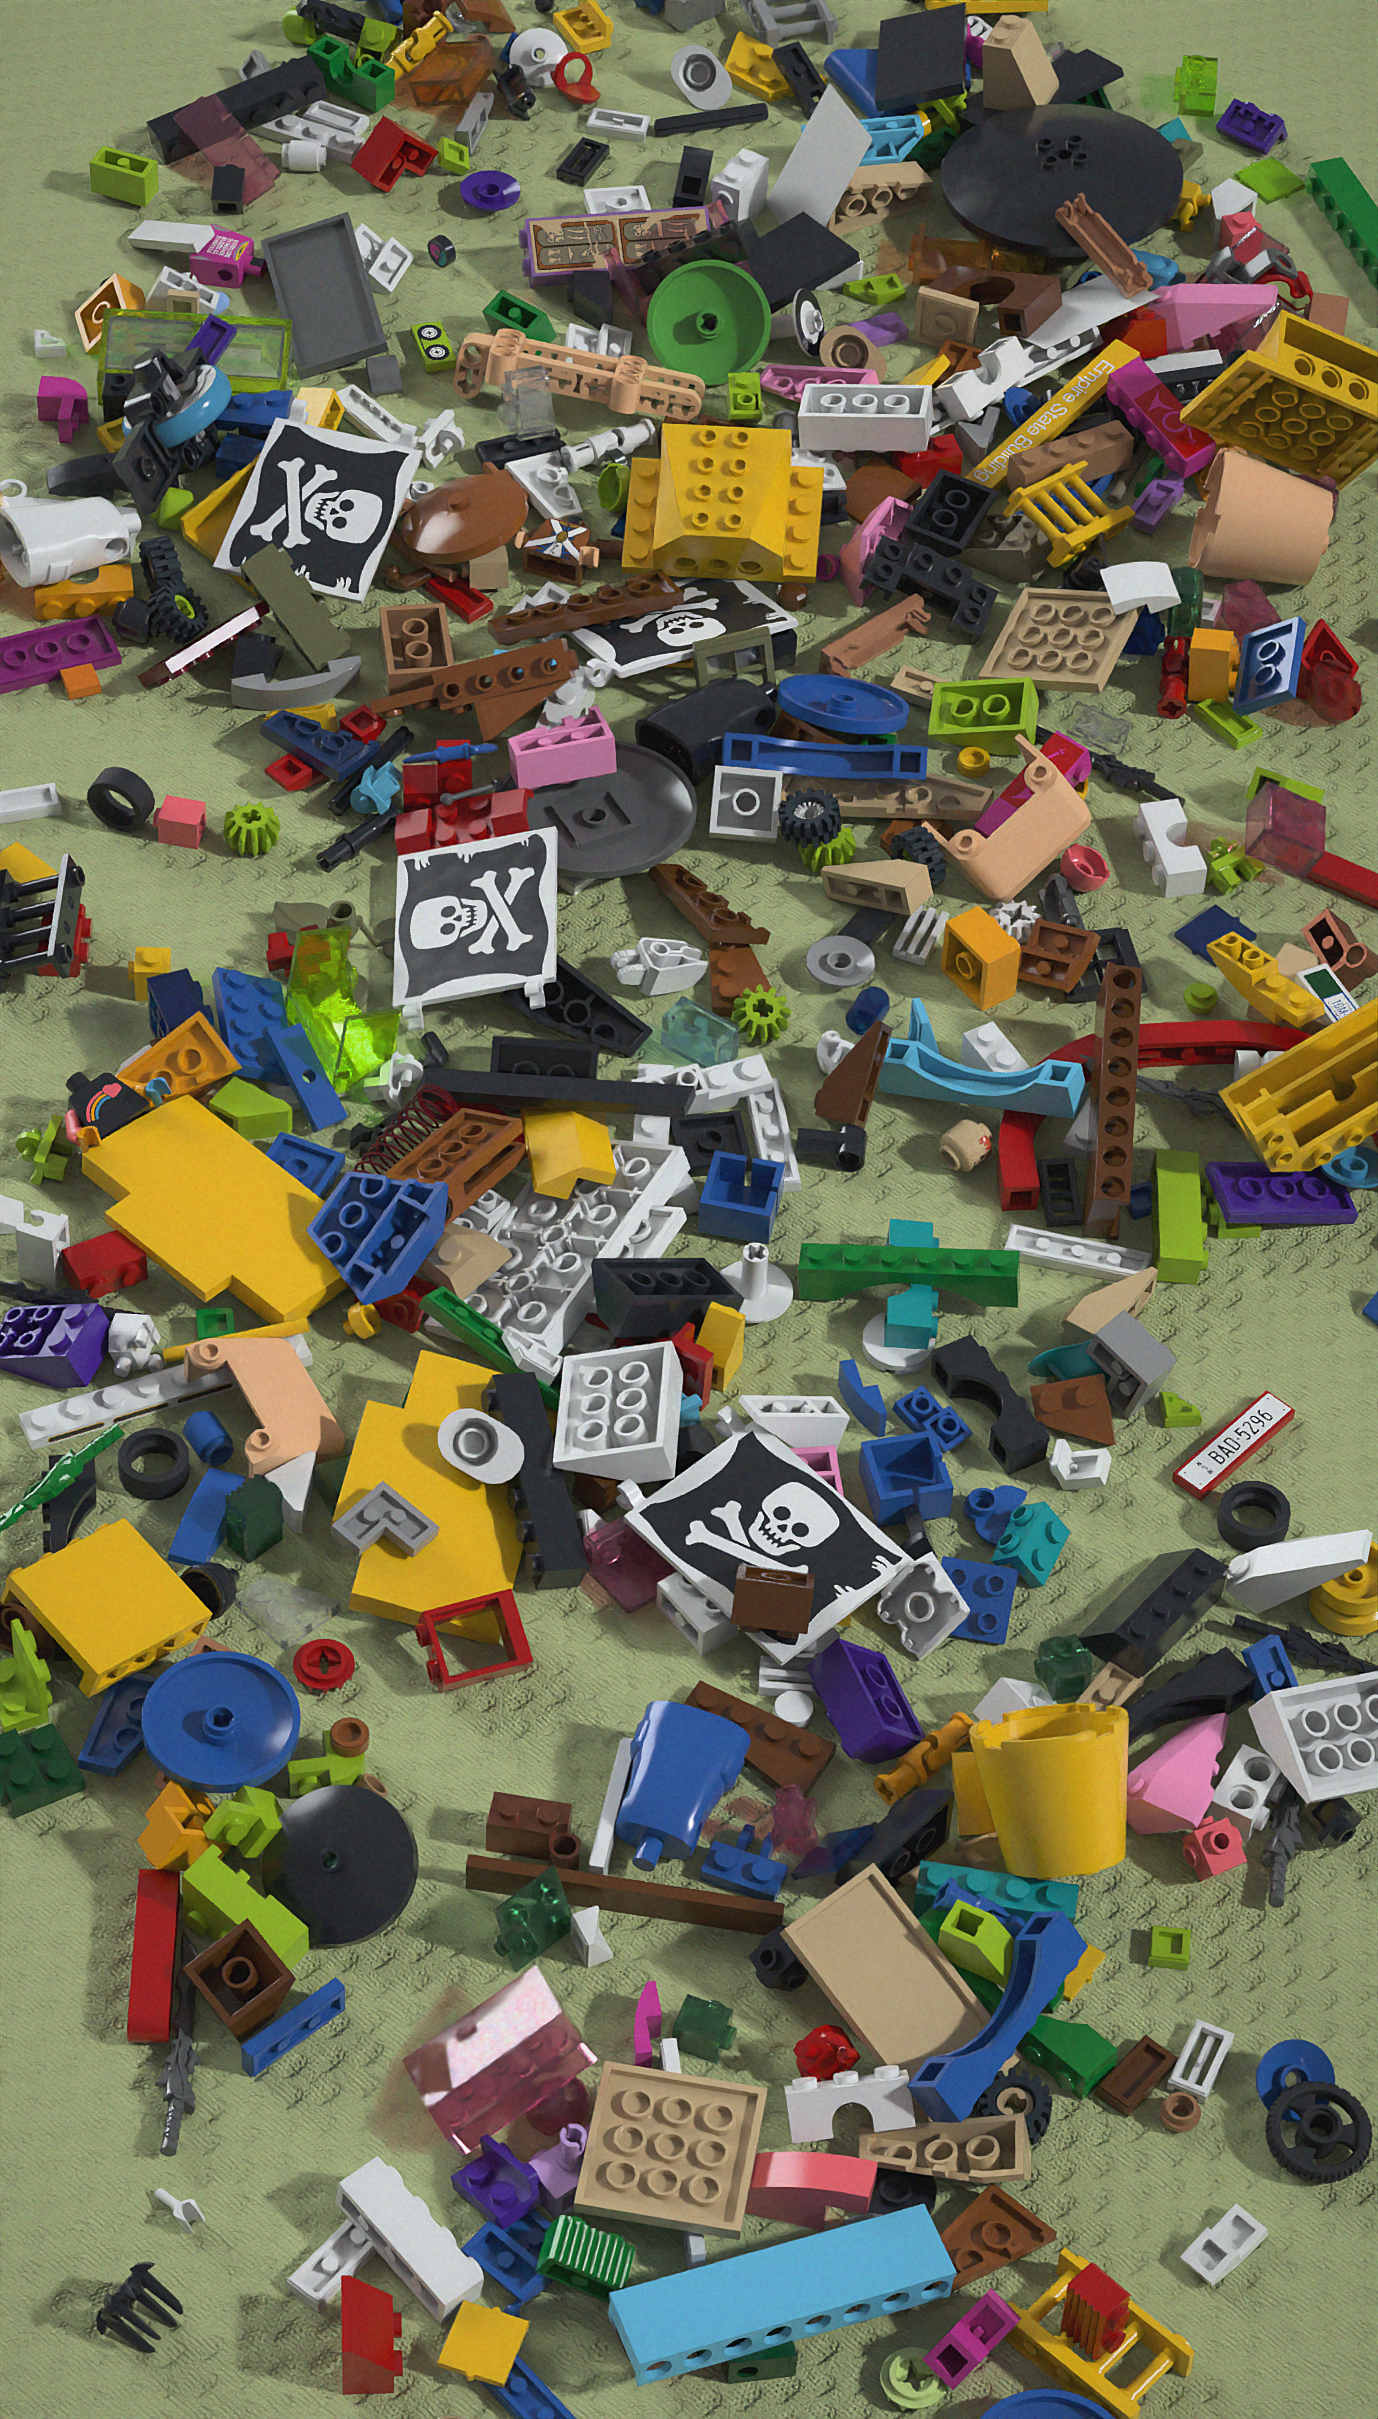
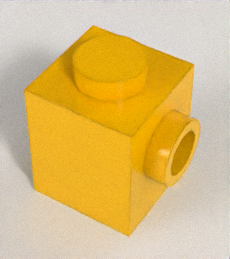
[128,947,172,1002]

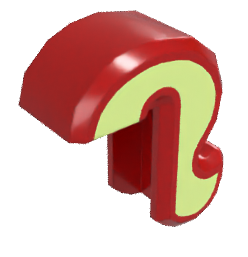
[1251,258,1313,311]

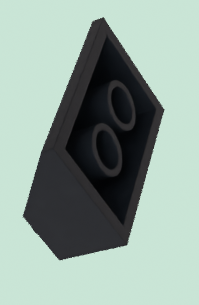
[900,468,999,558]
[490,1035,600,1110]
[835,1789,955,1889]

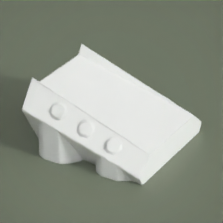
[877,1551,970,1661]

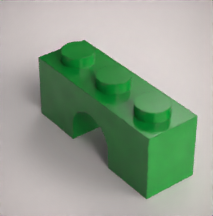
[307,35,395,113]

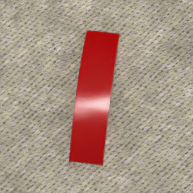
[265,704,387,791]

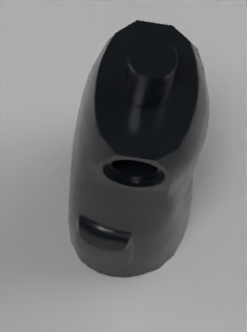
[635,677,778,787]

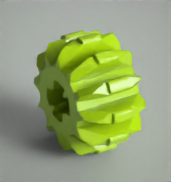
[222,801,280,857]
[798,823,856,873]
[731,984,791,1045]

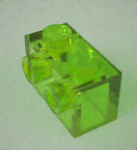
[1173,55,1218,118]

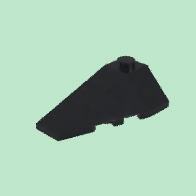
[501,954,653,1058]

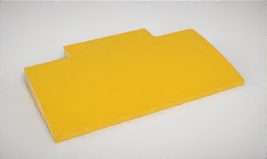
[82,1094,349,1325]
[331,1350,558,1646]

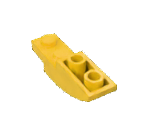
[1206,931,1325,1028]

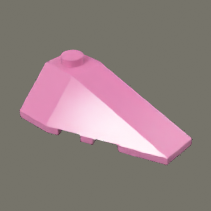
[1147,284,1278,354]
[760,364,880,403]
[1126,1713,1229,1836]

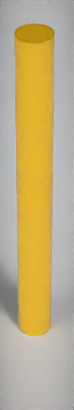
[163,1317,310,1363]

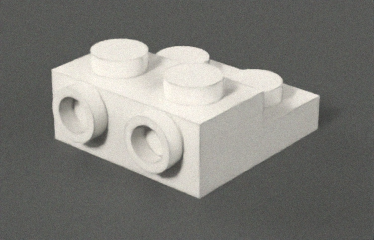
[584,185,651,214]

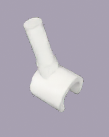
[155,2188,206,2234]

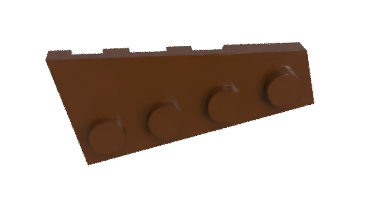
[647,863,771,945]
[684,1680,836,1809]

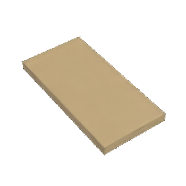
[779,1863,1023,2123]

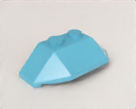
[801,114,924,167]

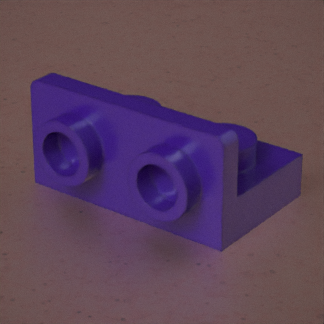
[1216,98,1288,155]
[450,2134,542,2230]

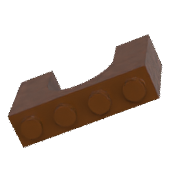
[916,265,1063,338]

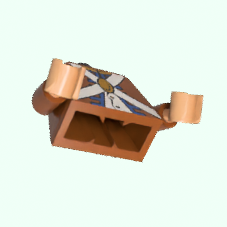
[506,515,601,587]

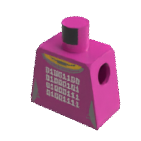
[189,224,267,289]

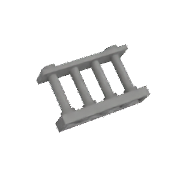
[739,0,838,49]

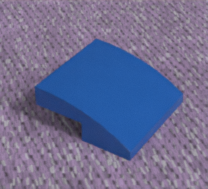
[461,2209,555,2304]

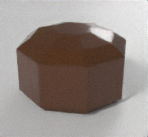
[776,582,808,611]

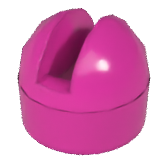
[816,553,841,580]

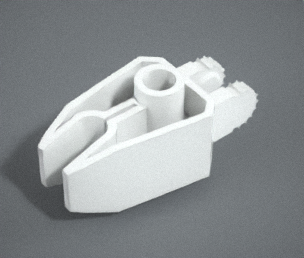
[609,937,708,996]

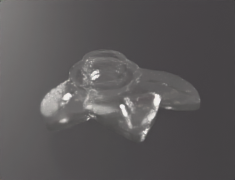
[446,3,477,35]

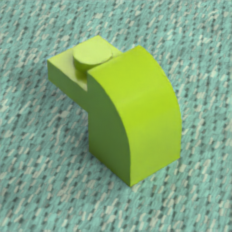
[287,1730,365,1797]
[202,1785,283,1858]

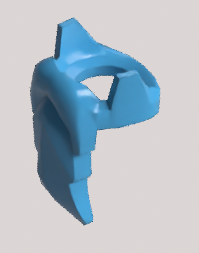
[1130,248,1186,292]

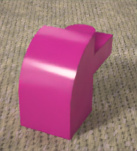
[37,376,89,444]
[922,2288,1022,2390]

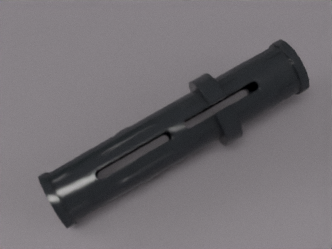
[316,804,401,873]

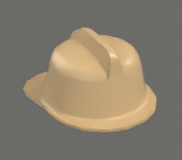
[819,325,887,385]

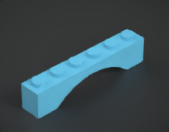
[879,1038,1088,1119]

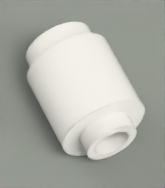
[282,140,327,171]

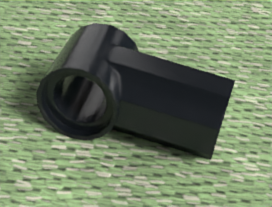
[795,1125,868,1172]

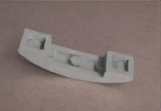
[230,655,361,710]

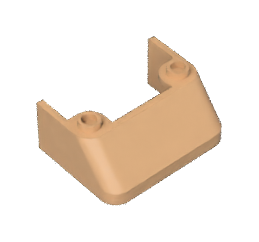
[921,733,1091,904]

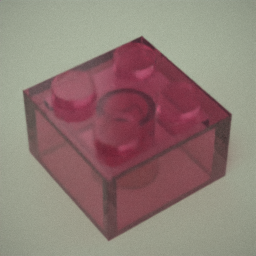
[1245,781,1326,879]

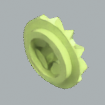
[880,2347,948,2413]

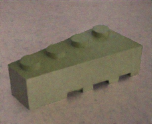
[240,543,352,674]

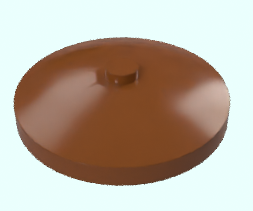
[401,474,528,564]

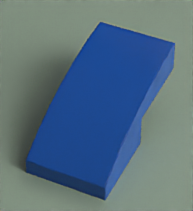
[838,1359,887,1437]

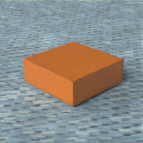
[60,663,101,700]

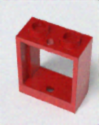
[415,1588,534,1693]

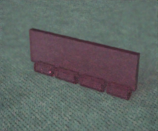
[173,94,281,206]

